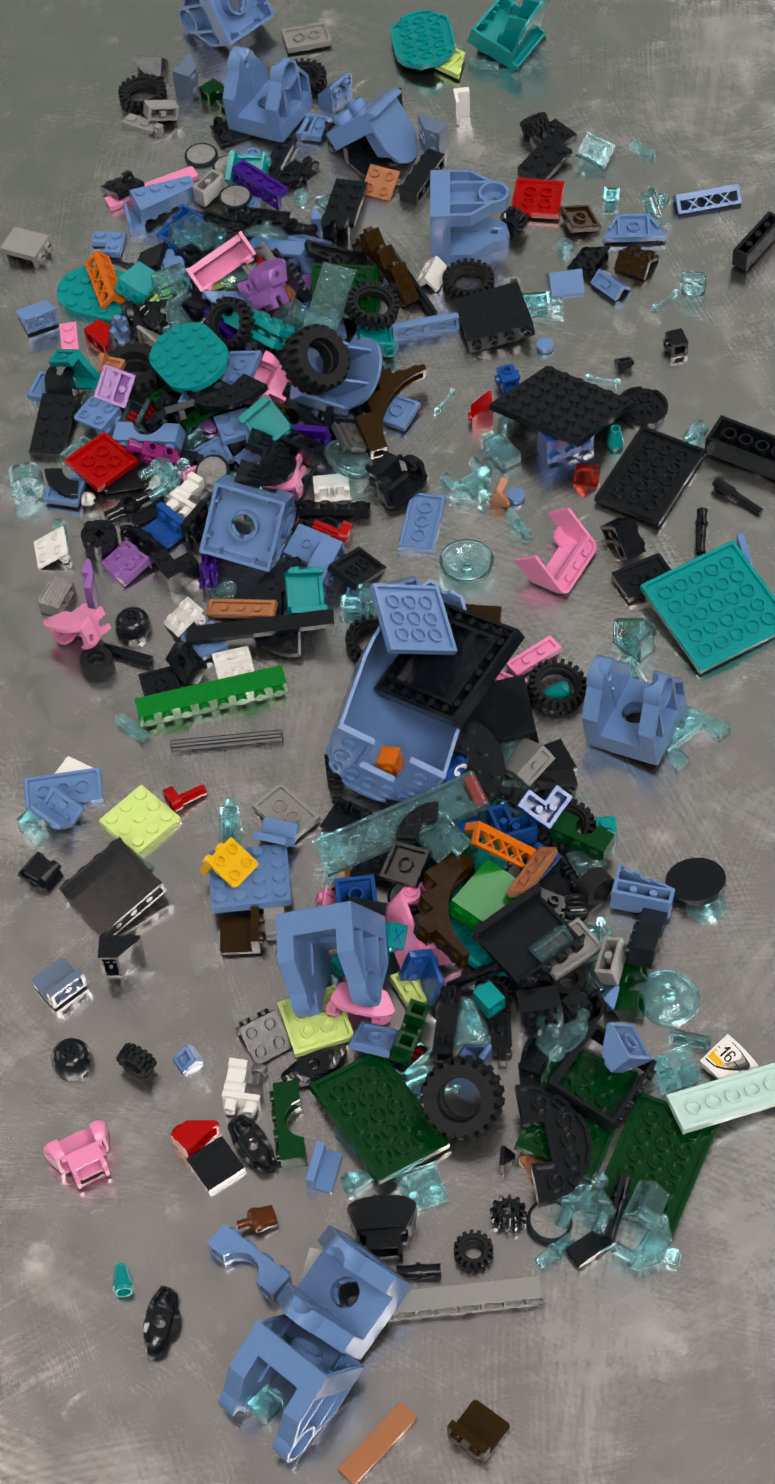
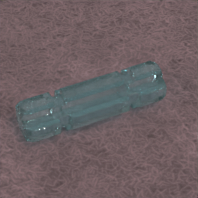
[629,138,657,160]

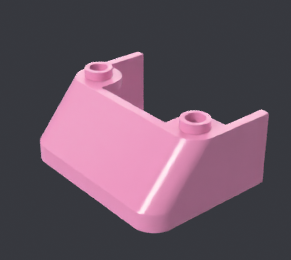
[185,231,256,292]
[515,507,597,594]
[386,882,452,969]

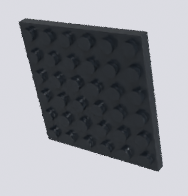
[489,366,635,447]

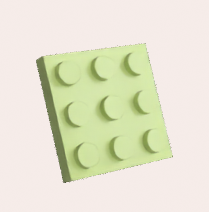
[98,785,181,858]
[277,984,354,1058]

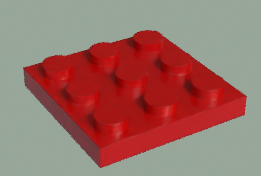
[511,178,565,220]
[64,432,139,492]

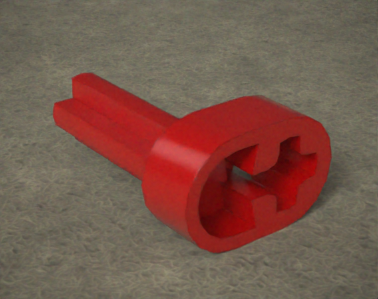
[312,520,353,545]
[162,784,208,812]

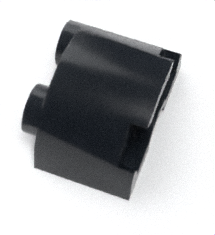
[177,238,215,266]
[18,851,64,894]

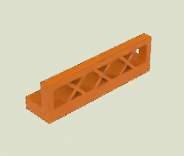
[85,250,126,309]
[465,821,536,870]

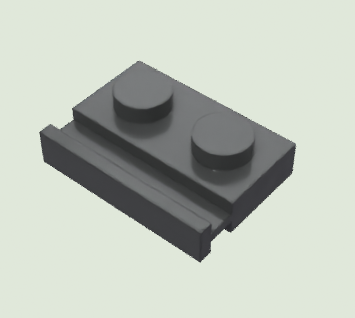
[331,422,367,453]

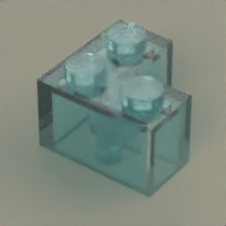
[168,213,216,251]
[151,262,191,299]
[272,298,320,331]
[340,583,377,624]
[418,815,471,863]

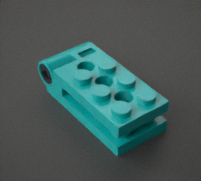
[222,307,296,350]

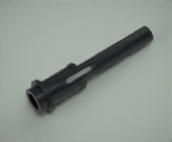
[712,477,763,515]

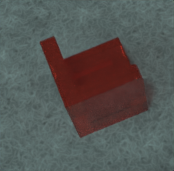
[573,463,601,487]

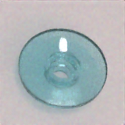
[686,894,727,925]

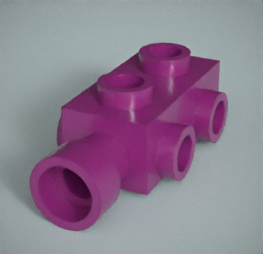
[126,438,180,469]

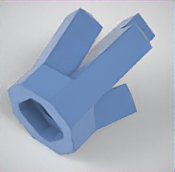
[109,314,132,345]

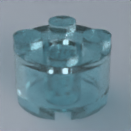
[8,462,45,504]

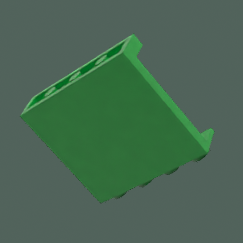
[448,859,516,931]

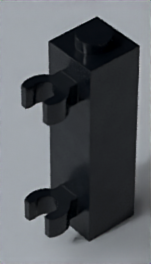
[432,985,463,1062]

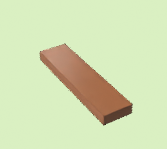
[206,598,278,619]
[507,847,558,898]
[337,1402,417,1484]

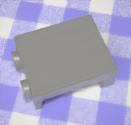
[0,226,52,268]
[504,738,555,787]

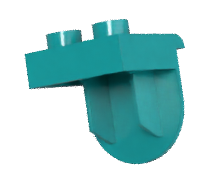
[467,0,550,70]

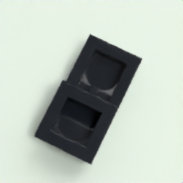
[565,1225,616,1268]

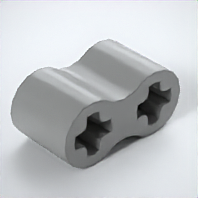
[263,906,285,941]

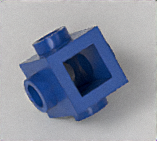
[494,364,520,394]

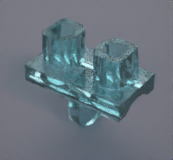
[641,185,670,219]

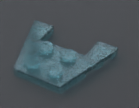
[666,706,731,772]

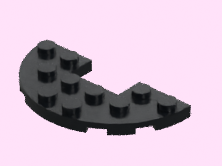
[186,374,269,411]
[234,428,297,486]
[250,556,301,657]
[433,718,505,824]
[514,1084,592,1207]

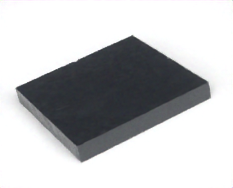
[374,602,525,729]

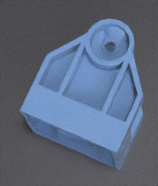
[178,0,276,47]
[223,46,313,143]
[430,169,510,265]
[199,474,296,572]
[582,654,688,766]
[275,901,389,1018]
[276,1225,413,1360]
[218,1314,364,1463]

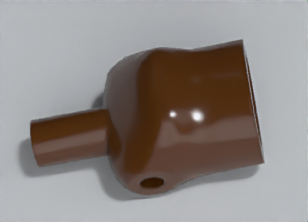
[235,1205,278,1233]

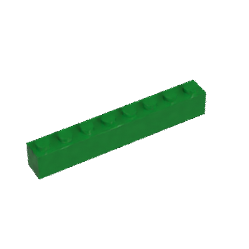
[135,665,288,727]

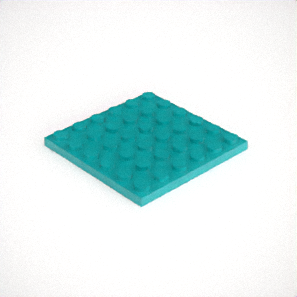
[639,540,775,674]

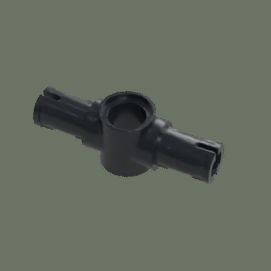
[267,218,317,239]
[103,488,156,521]

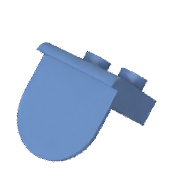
[326,88,418,164]
[290,338,382,416]

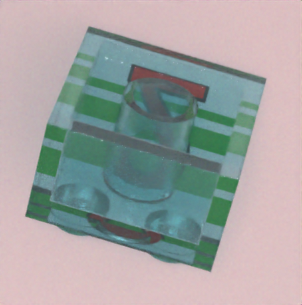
[613,618,657,664]

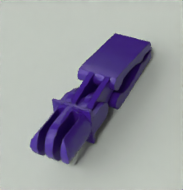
[199,532,220,591]

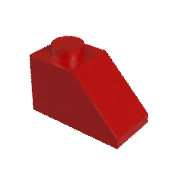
[84,319,112,354]
[467,391,493,430]
[170,1120,221,1158]

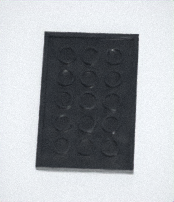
[594,425,706,526]

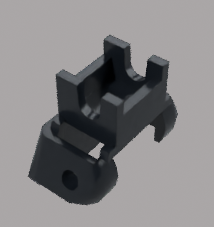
[120,299,174,342]
[365,450,429,509]
[347,1195,418,1265]

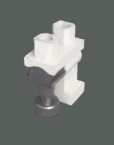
[166,471,214,519]
[222,1057,268,1118]

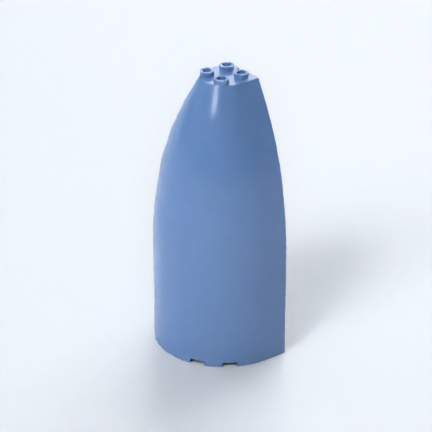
[326,579,467,803]

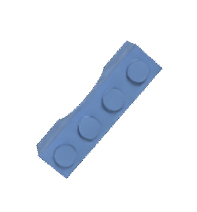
[112,422,186,452]
[207,1224,292,1303]

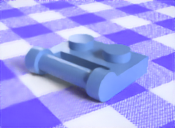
[294,113,331,142]

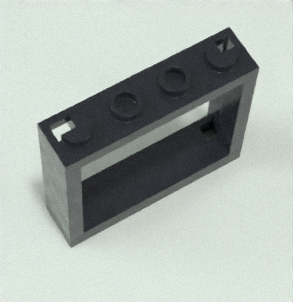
[546,1021,657,1133]

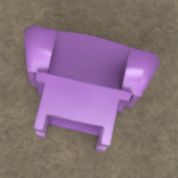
[237,258,290,312]

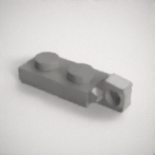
[121,113,165,136]

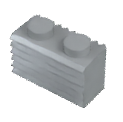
[143,99,179,122]
[192,169,225,207]
[38,575,76,616]
[594,936,626,985]

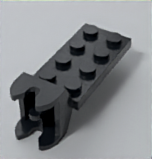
[321,178,368,249]
[29,366,79,458]

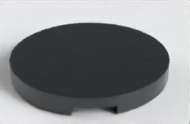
[619,386,668,429]
[665,858,726,906]

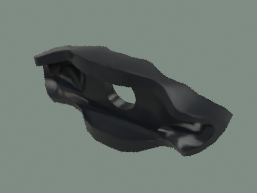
[119,524,170,558]
[281,1045,347,1088]
[228,1114,277,1174]
[143,1285,180,1361]

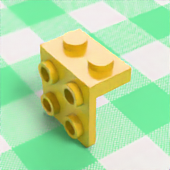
[199,837,258,888]

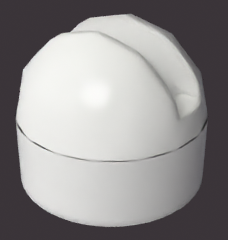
[81,492,96,507]

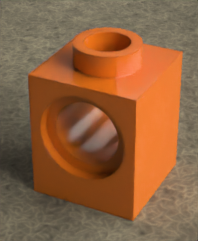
[376,746,404,777]

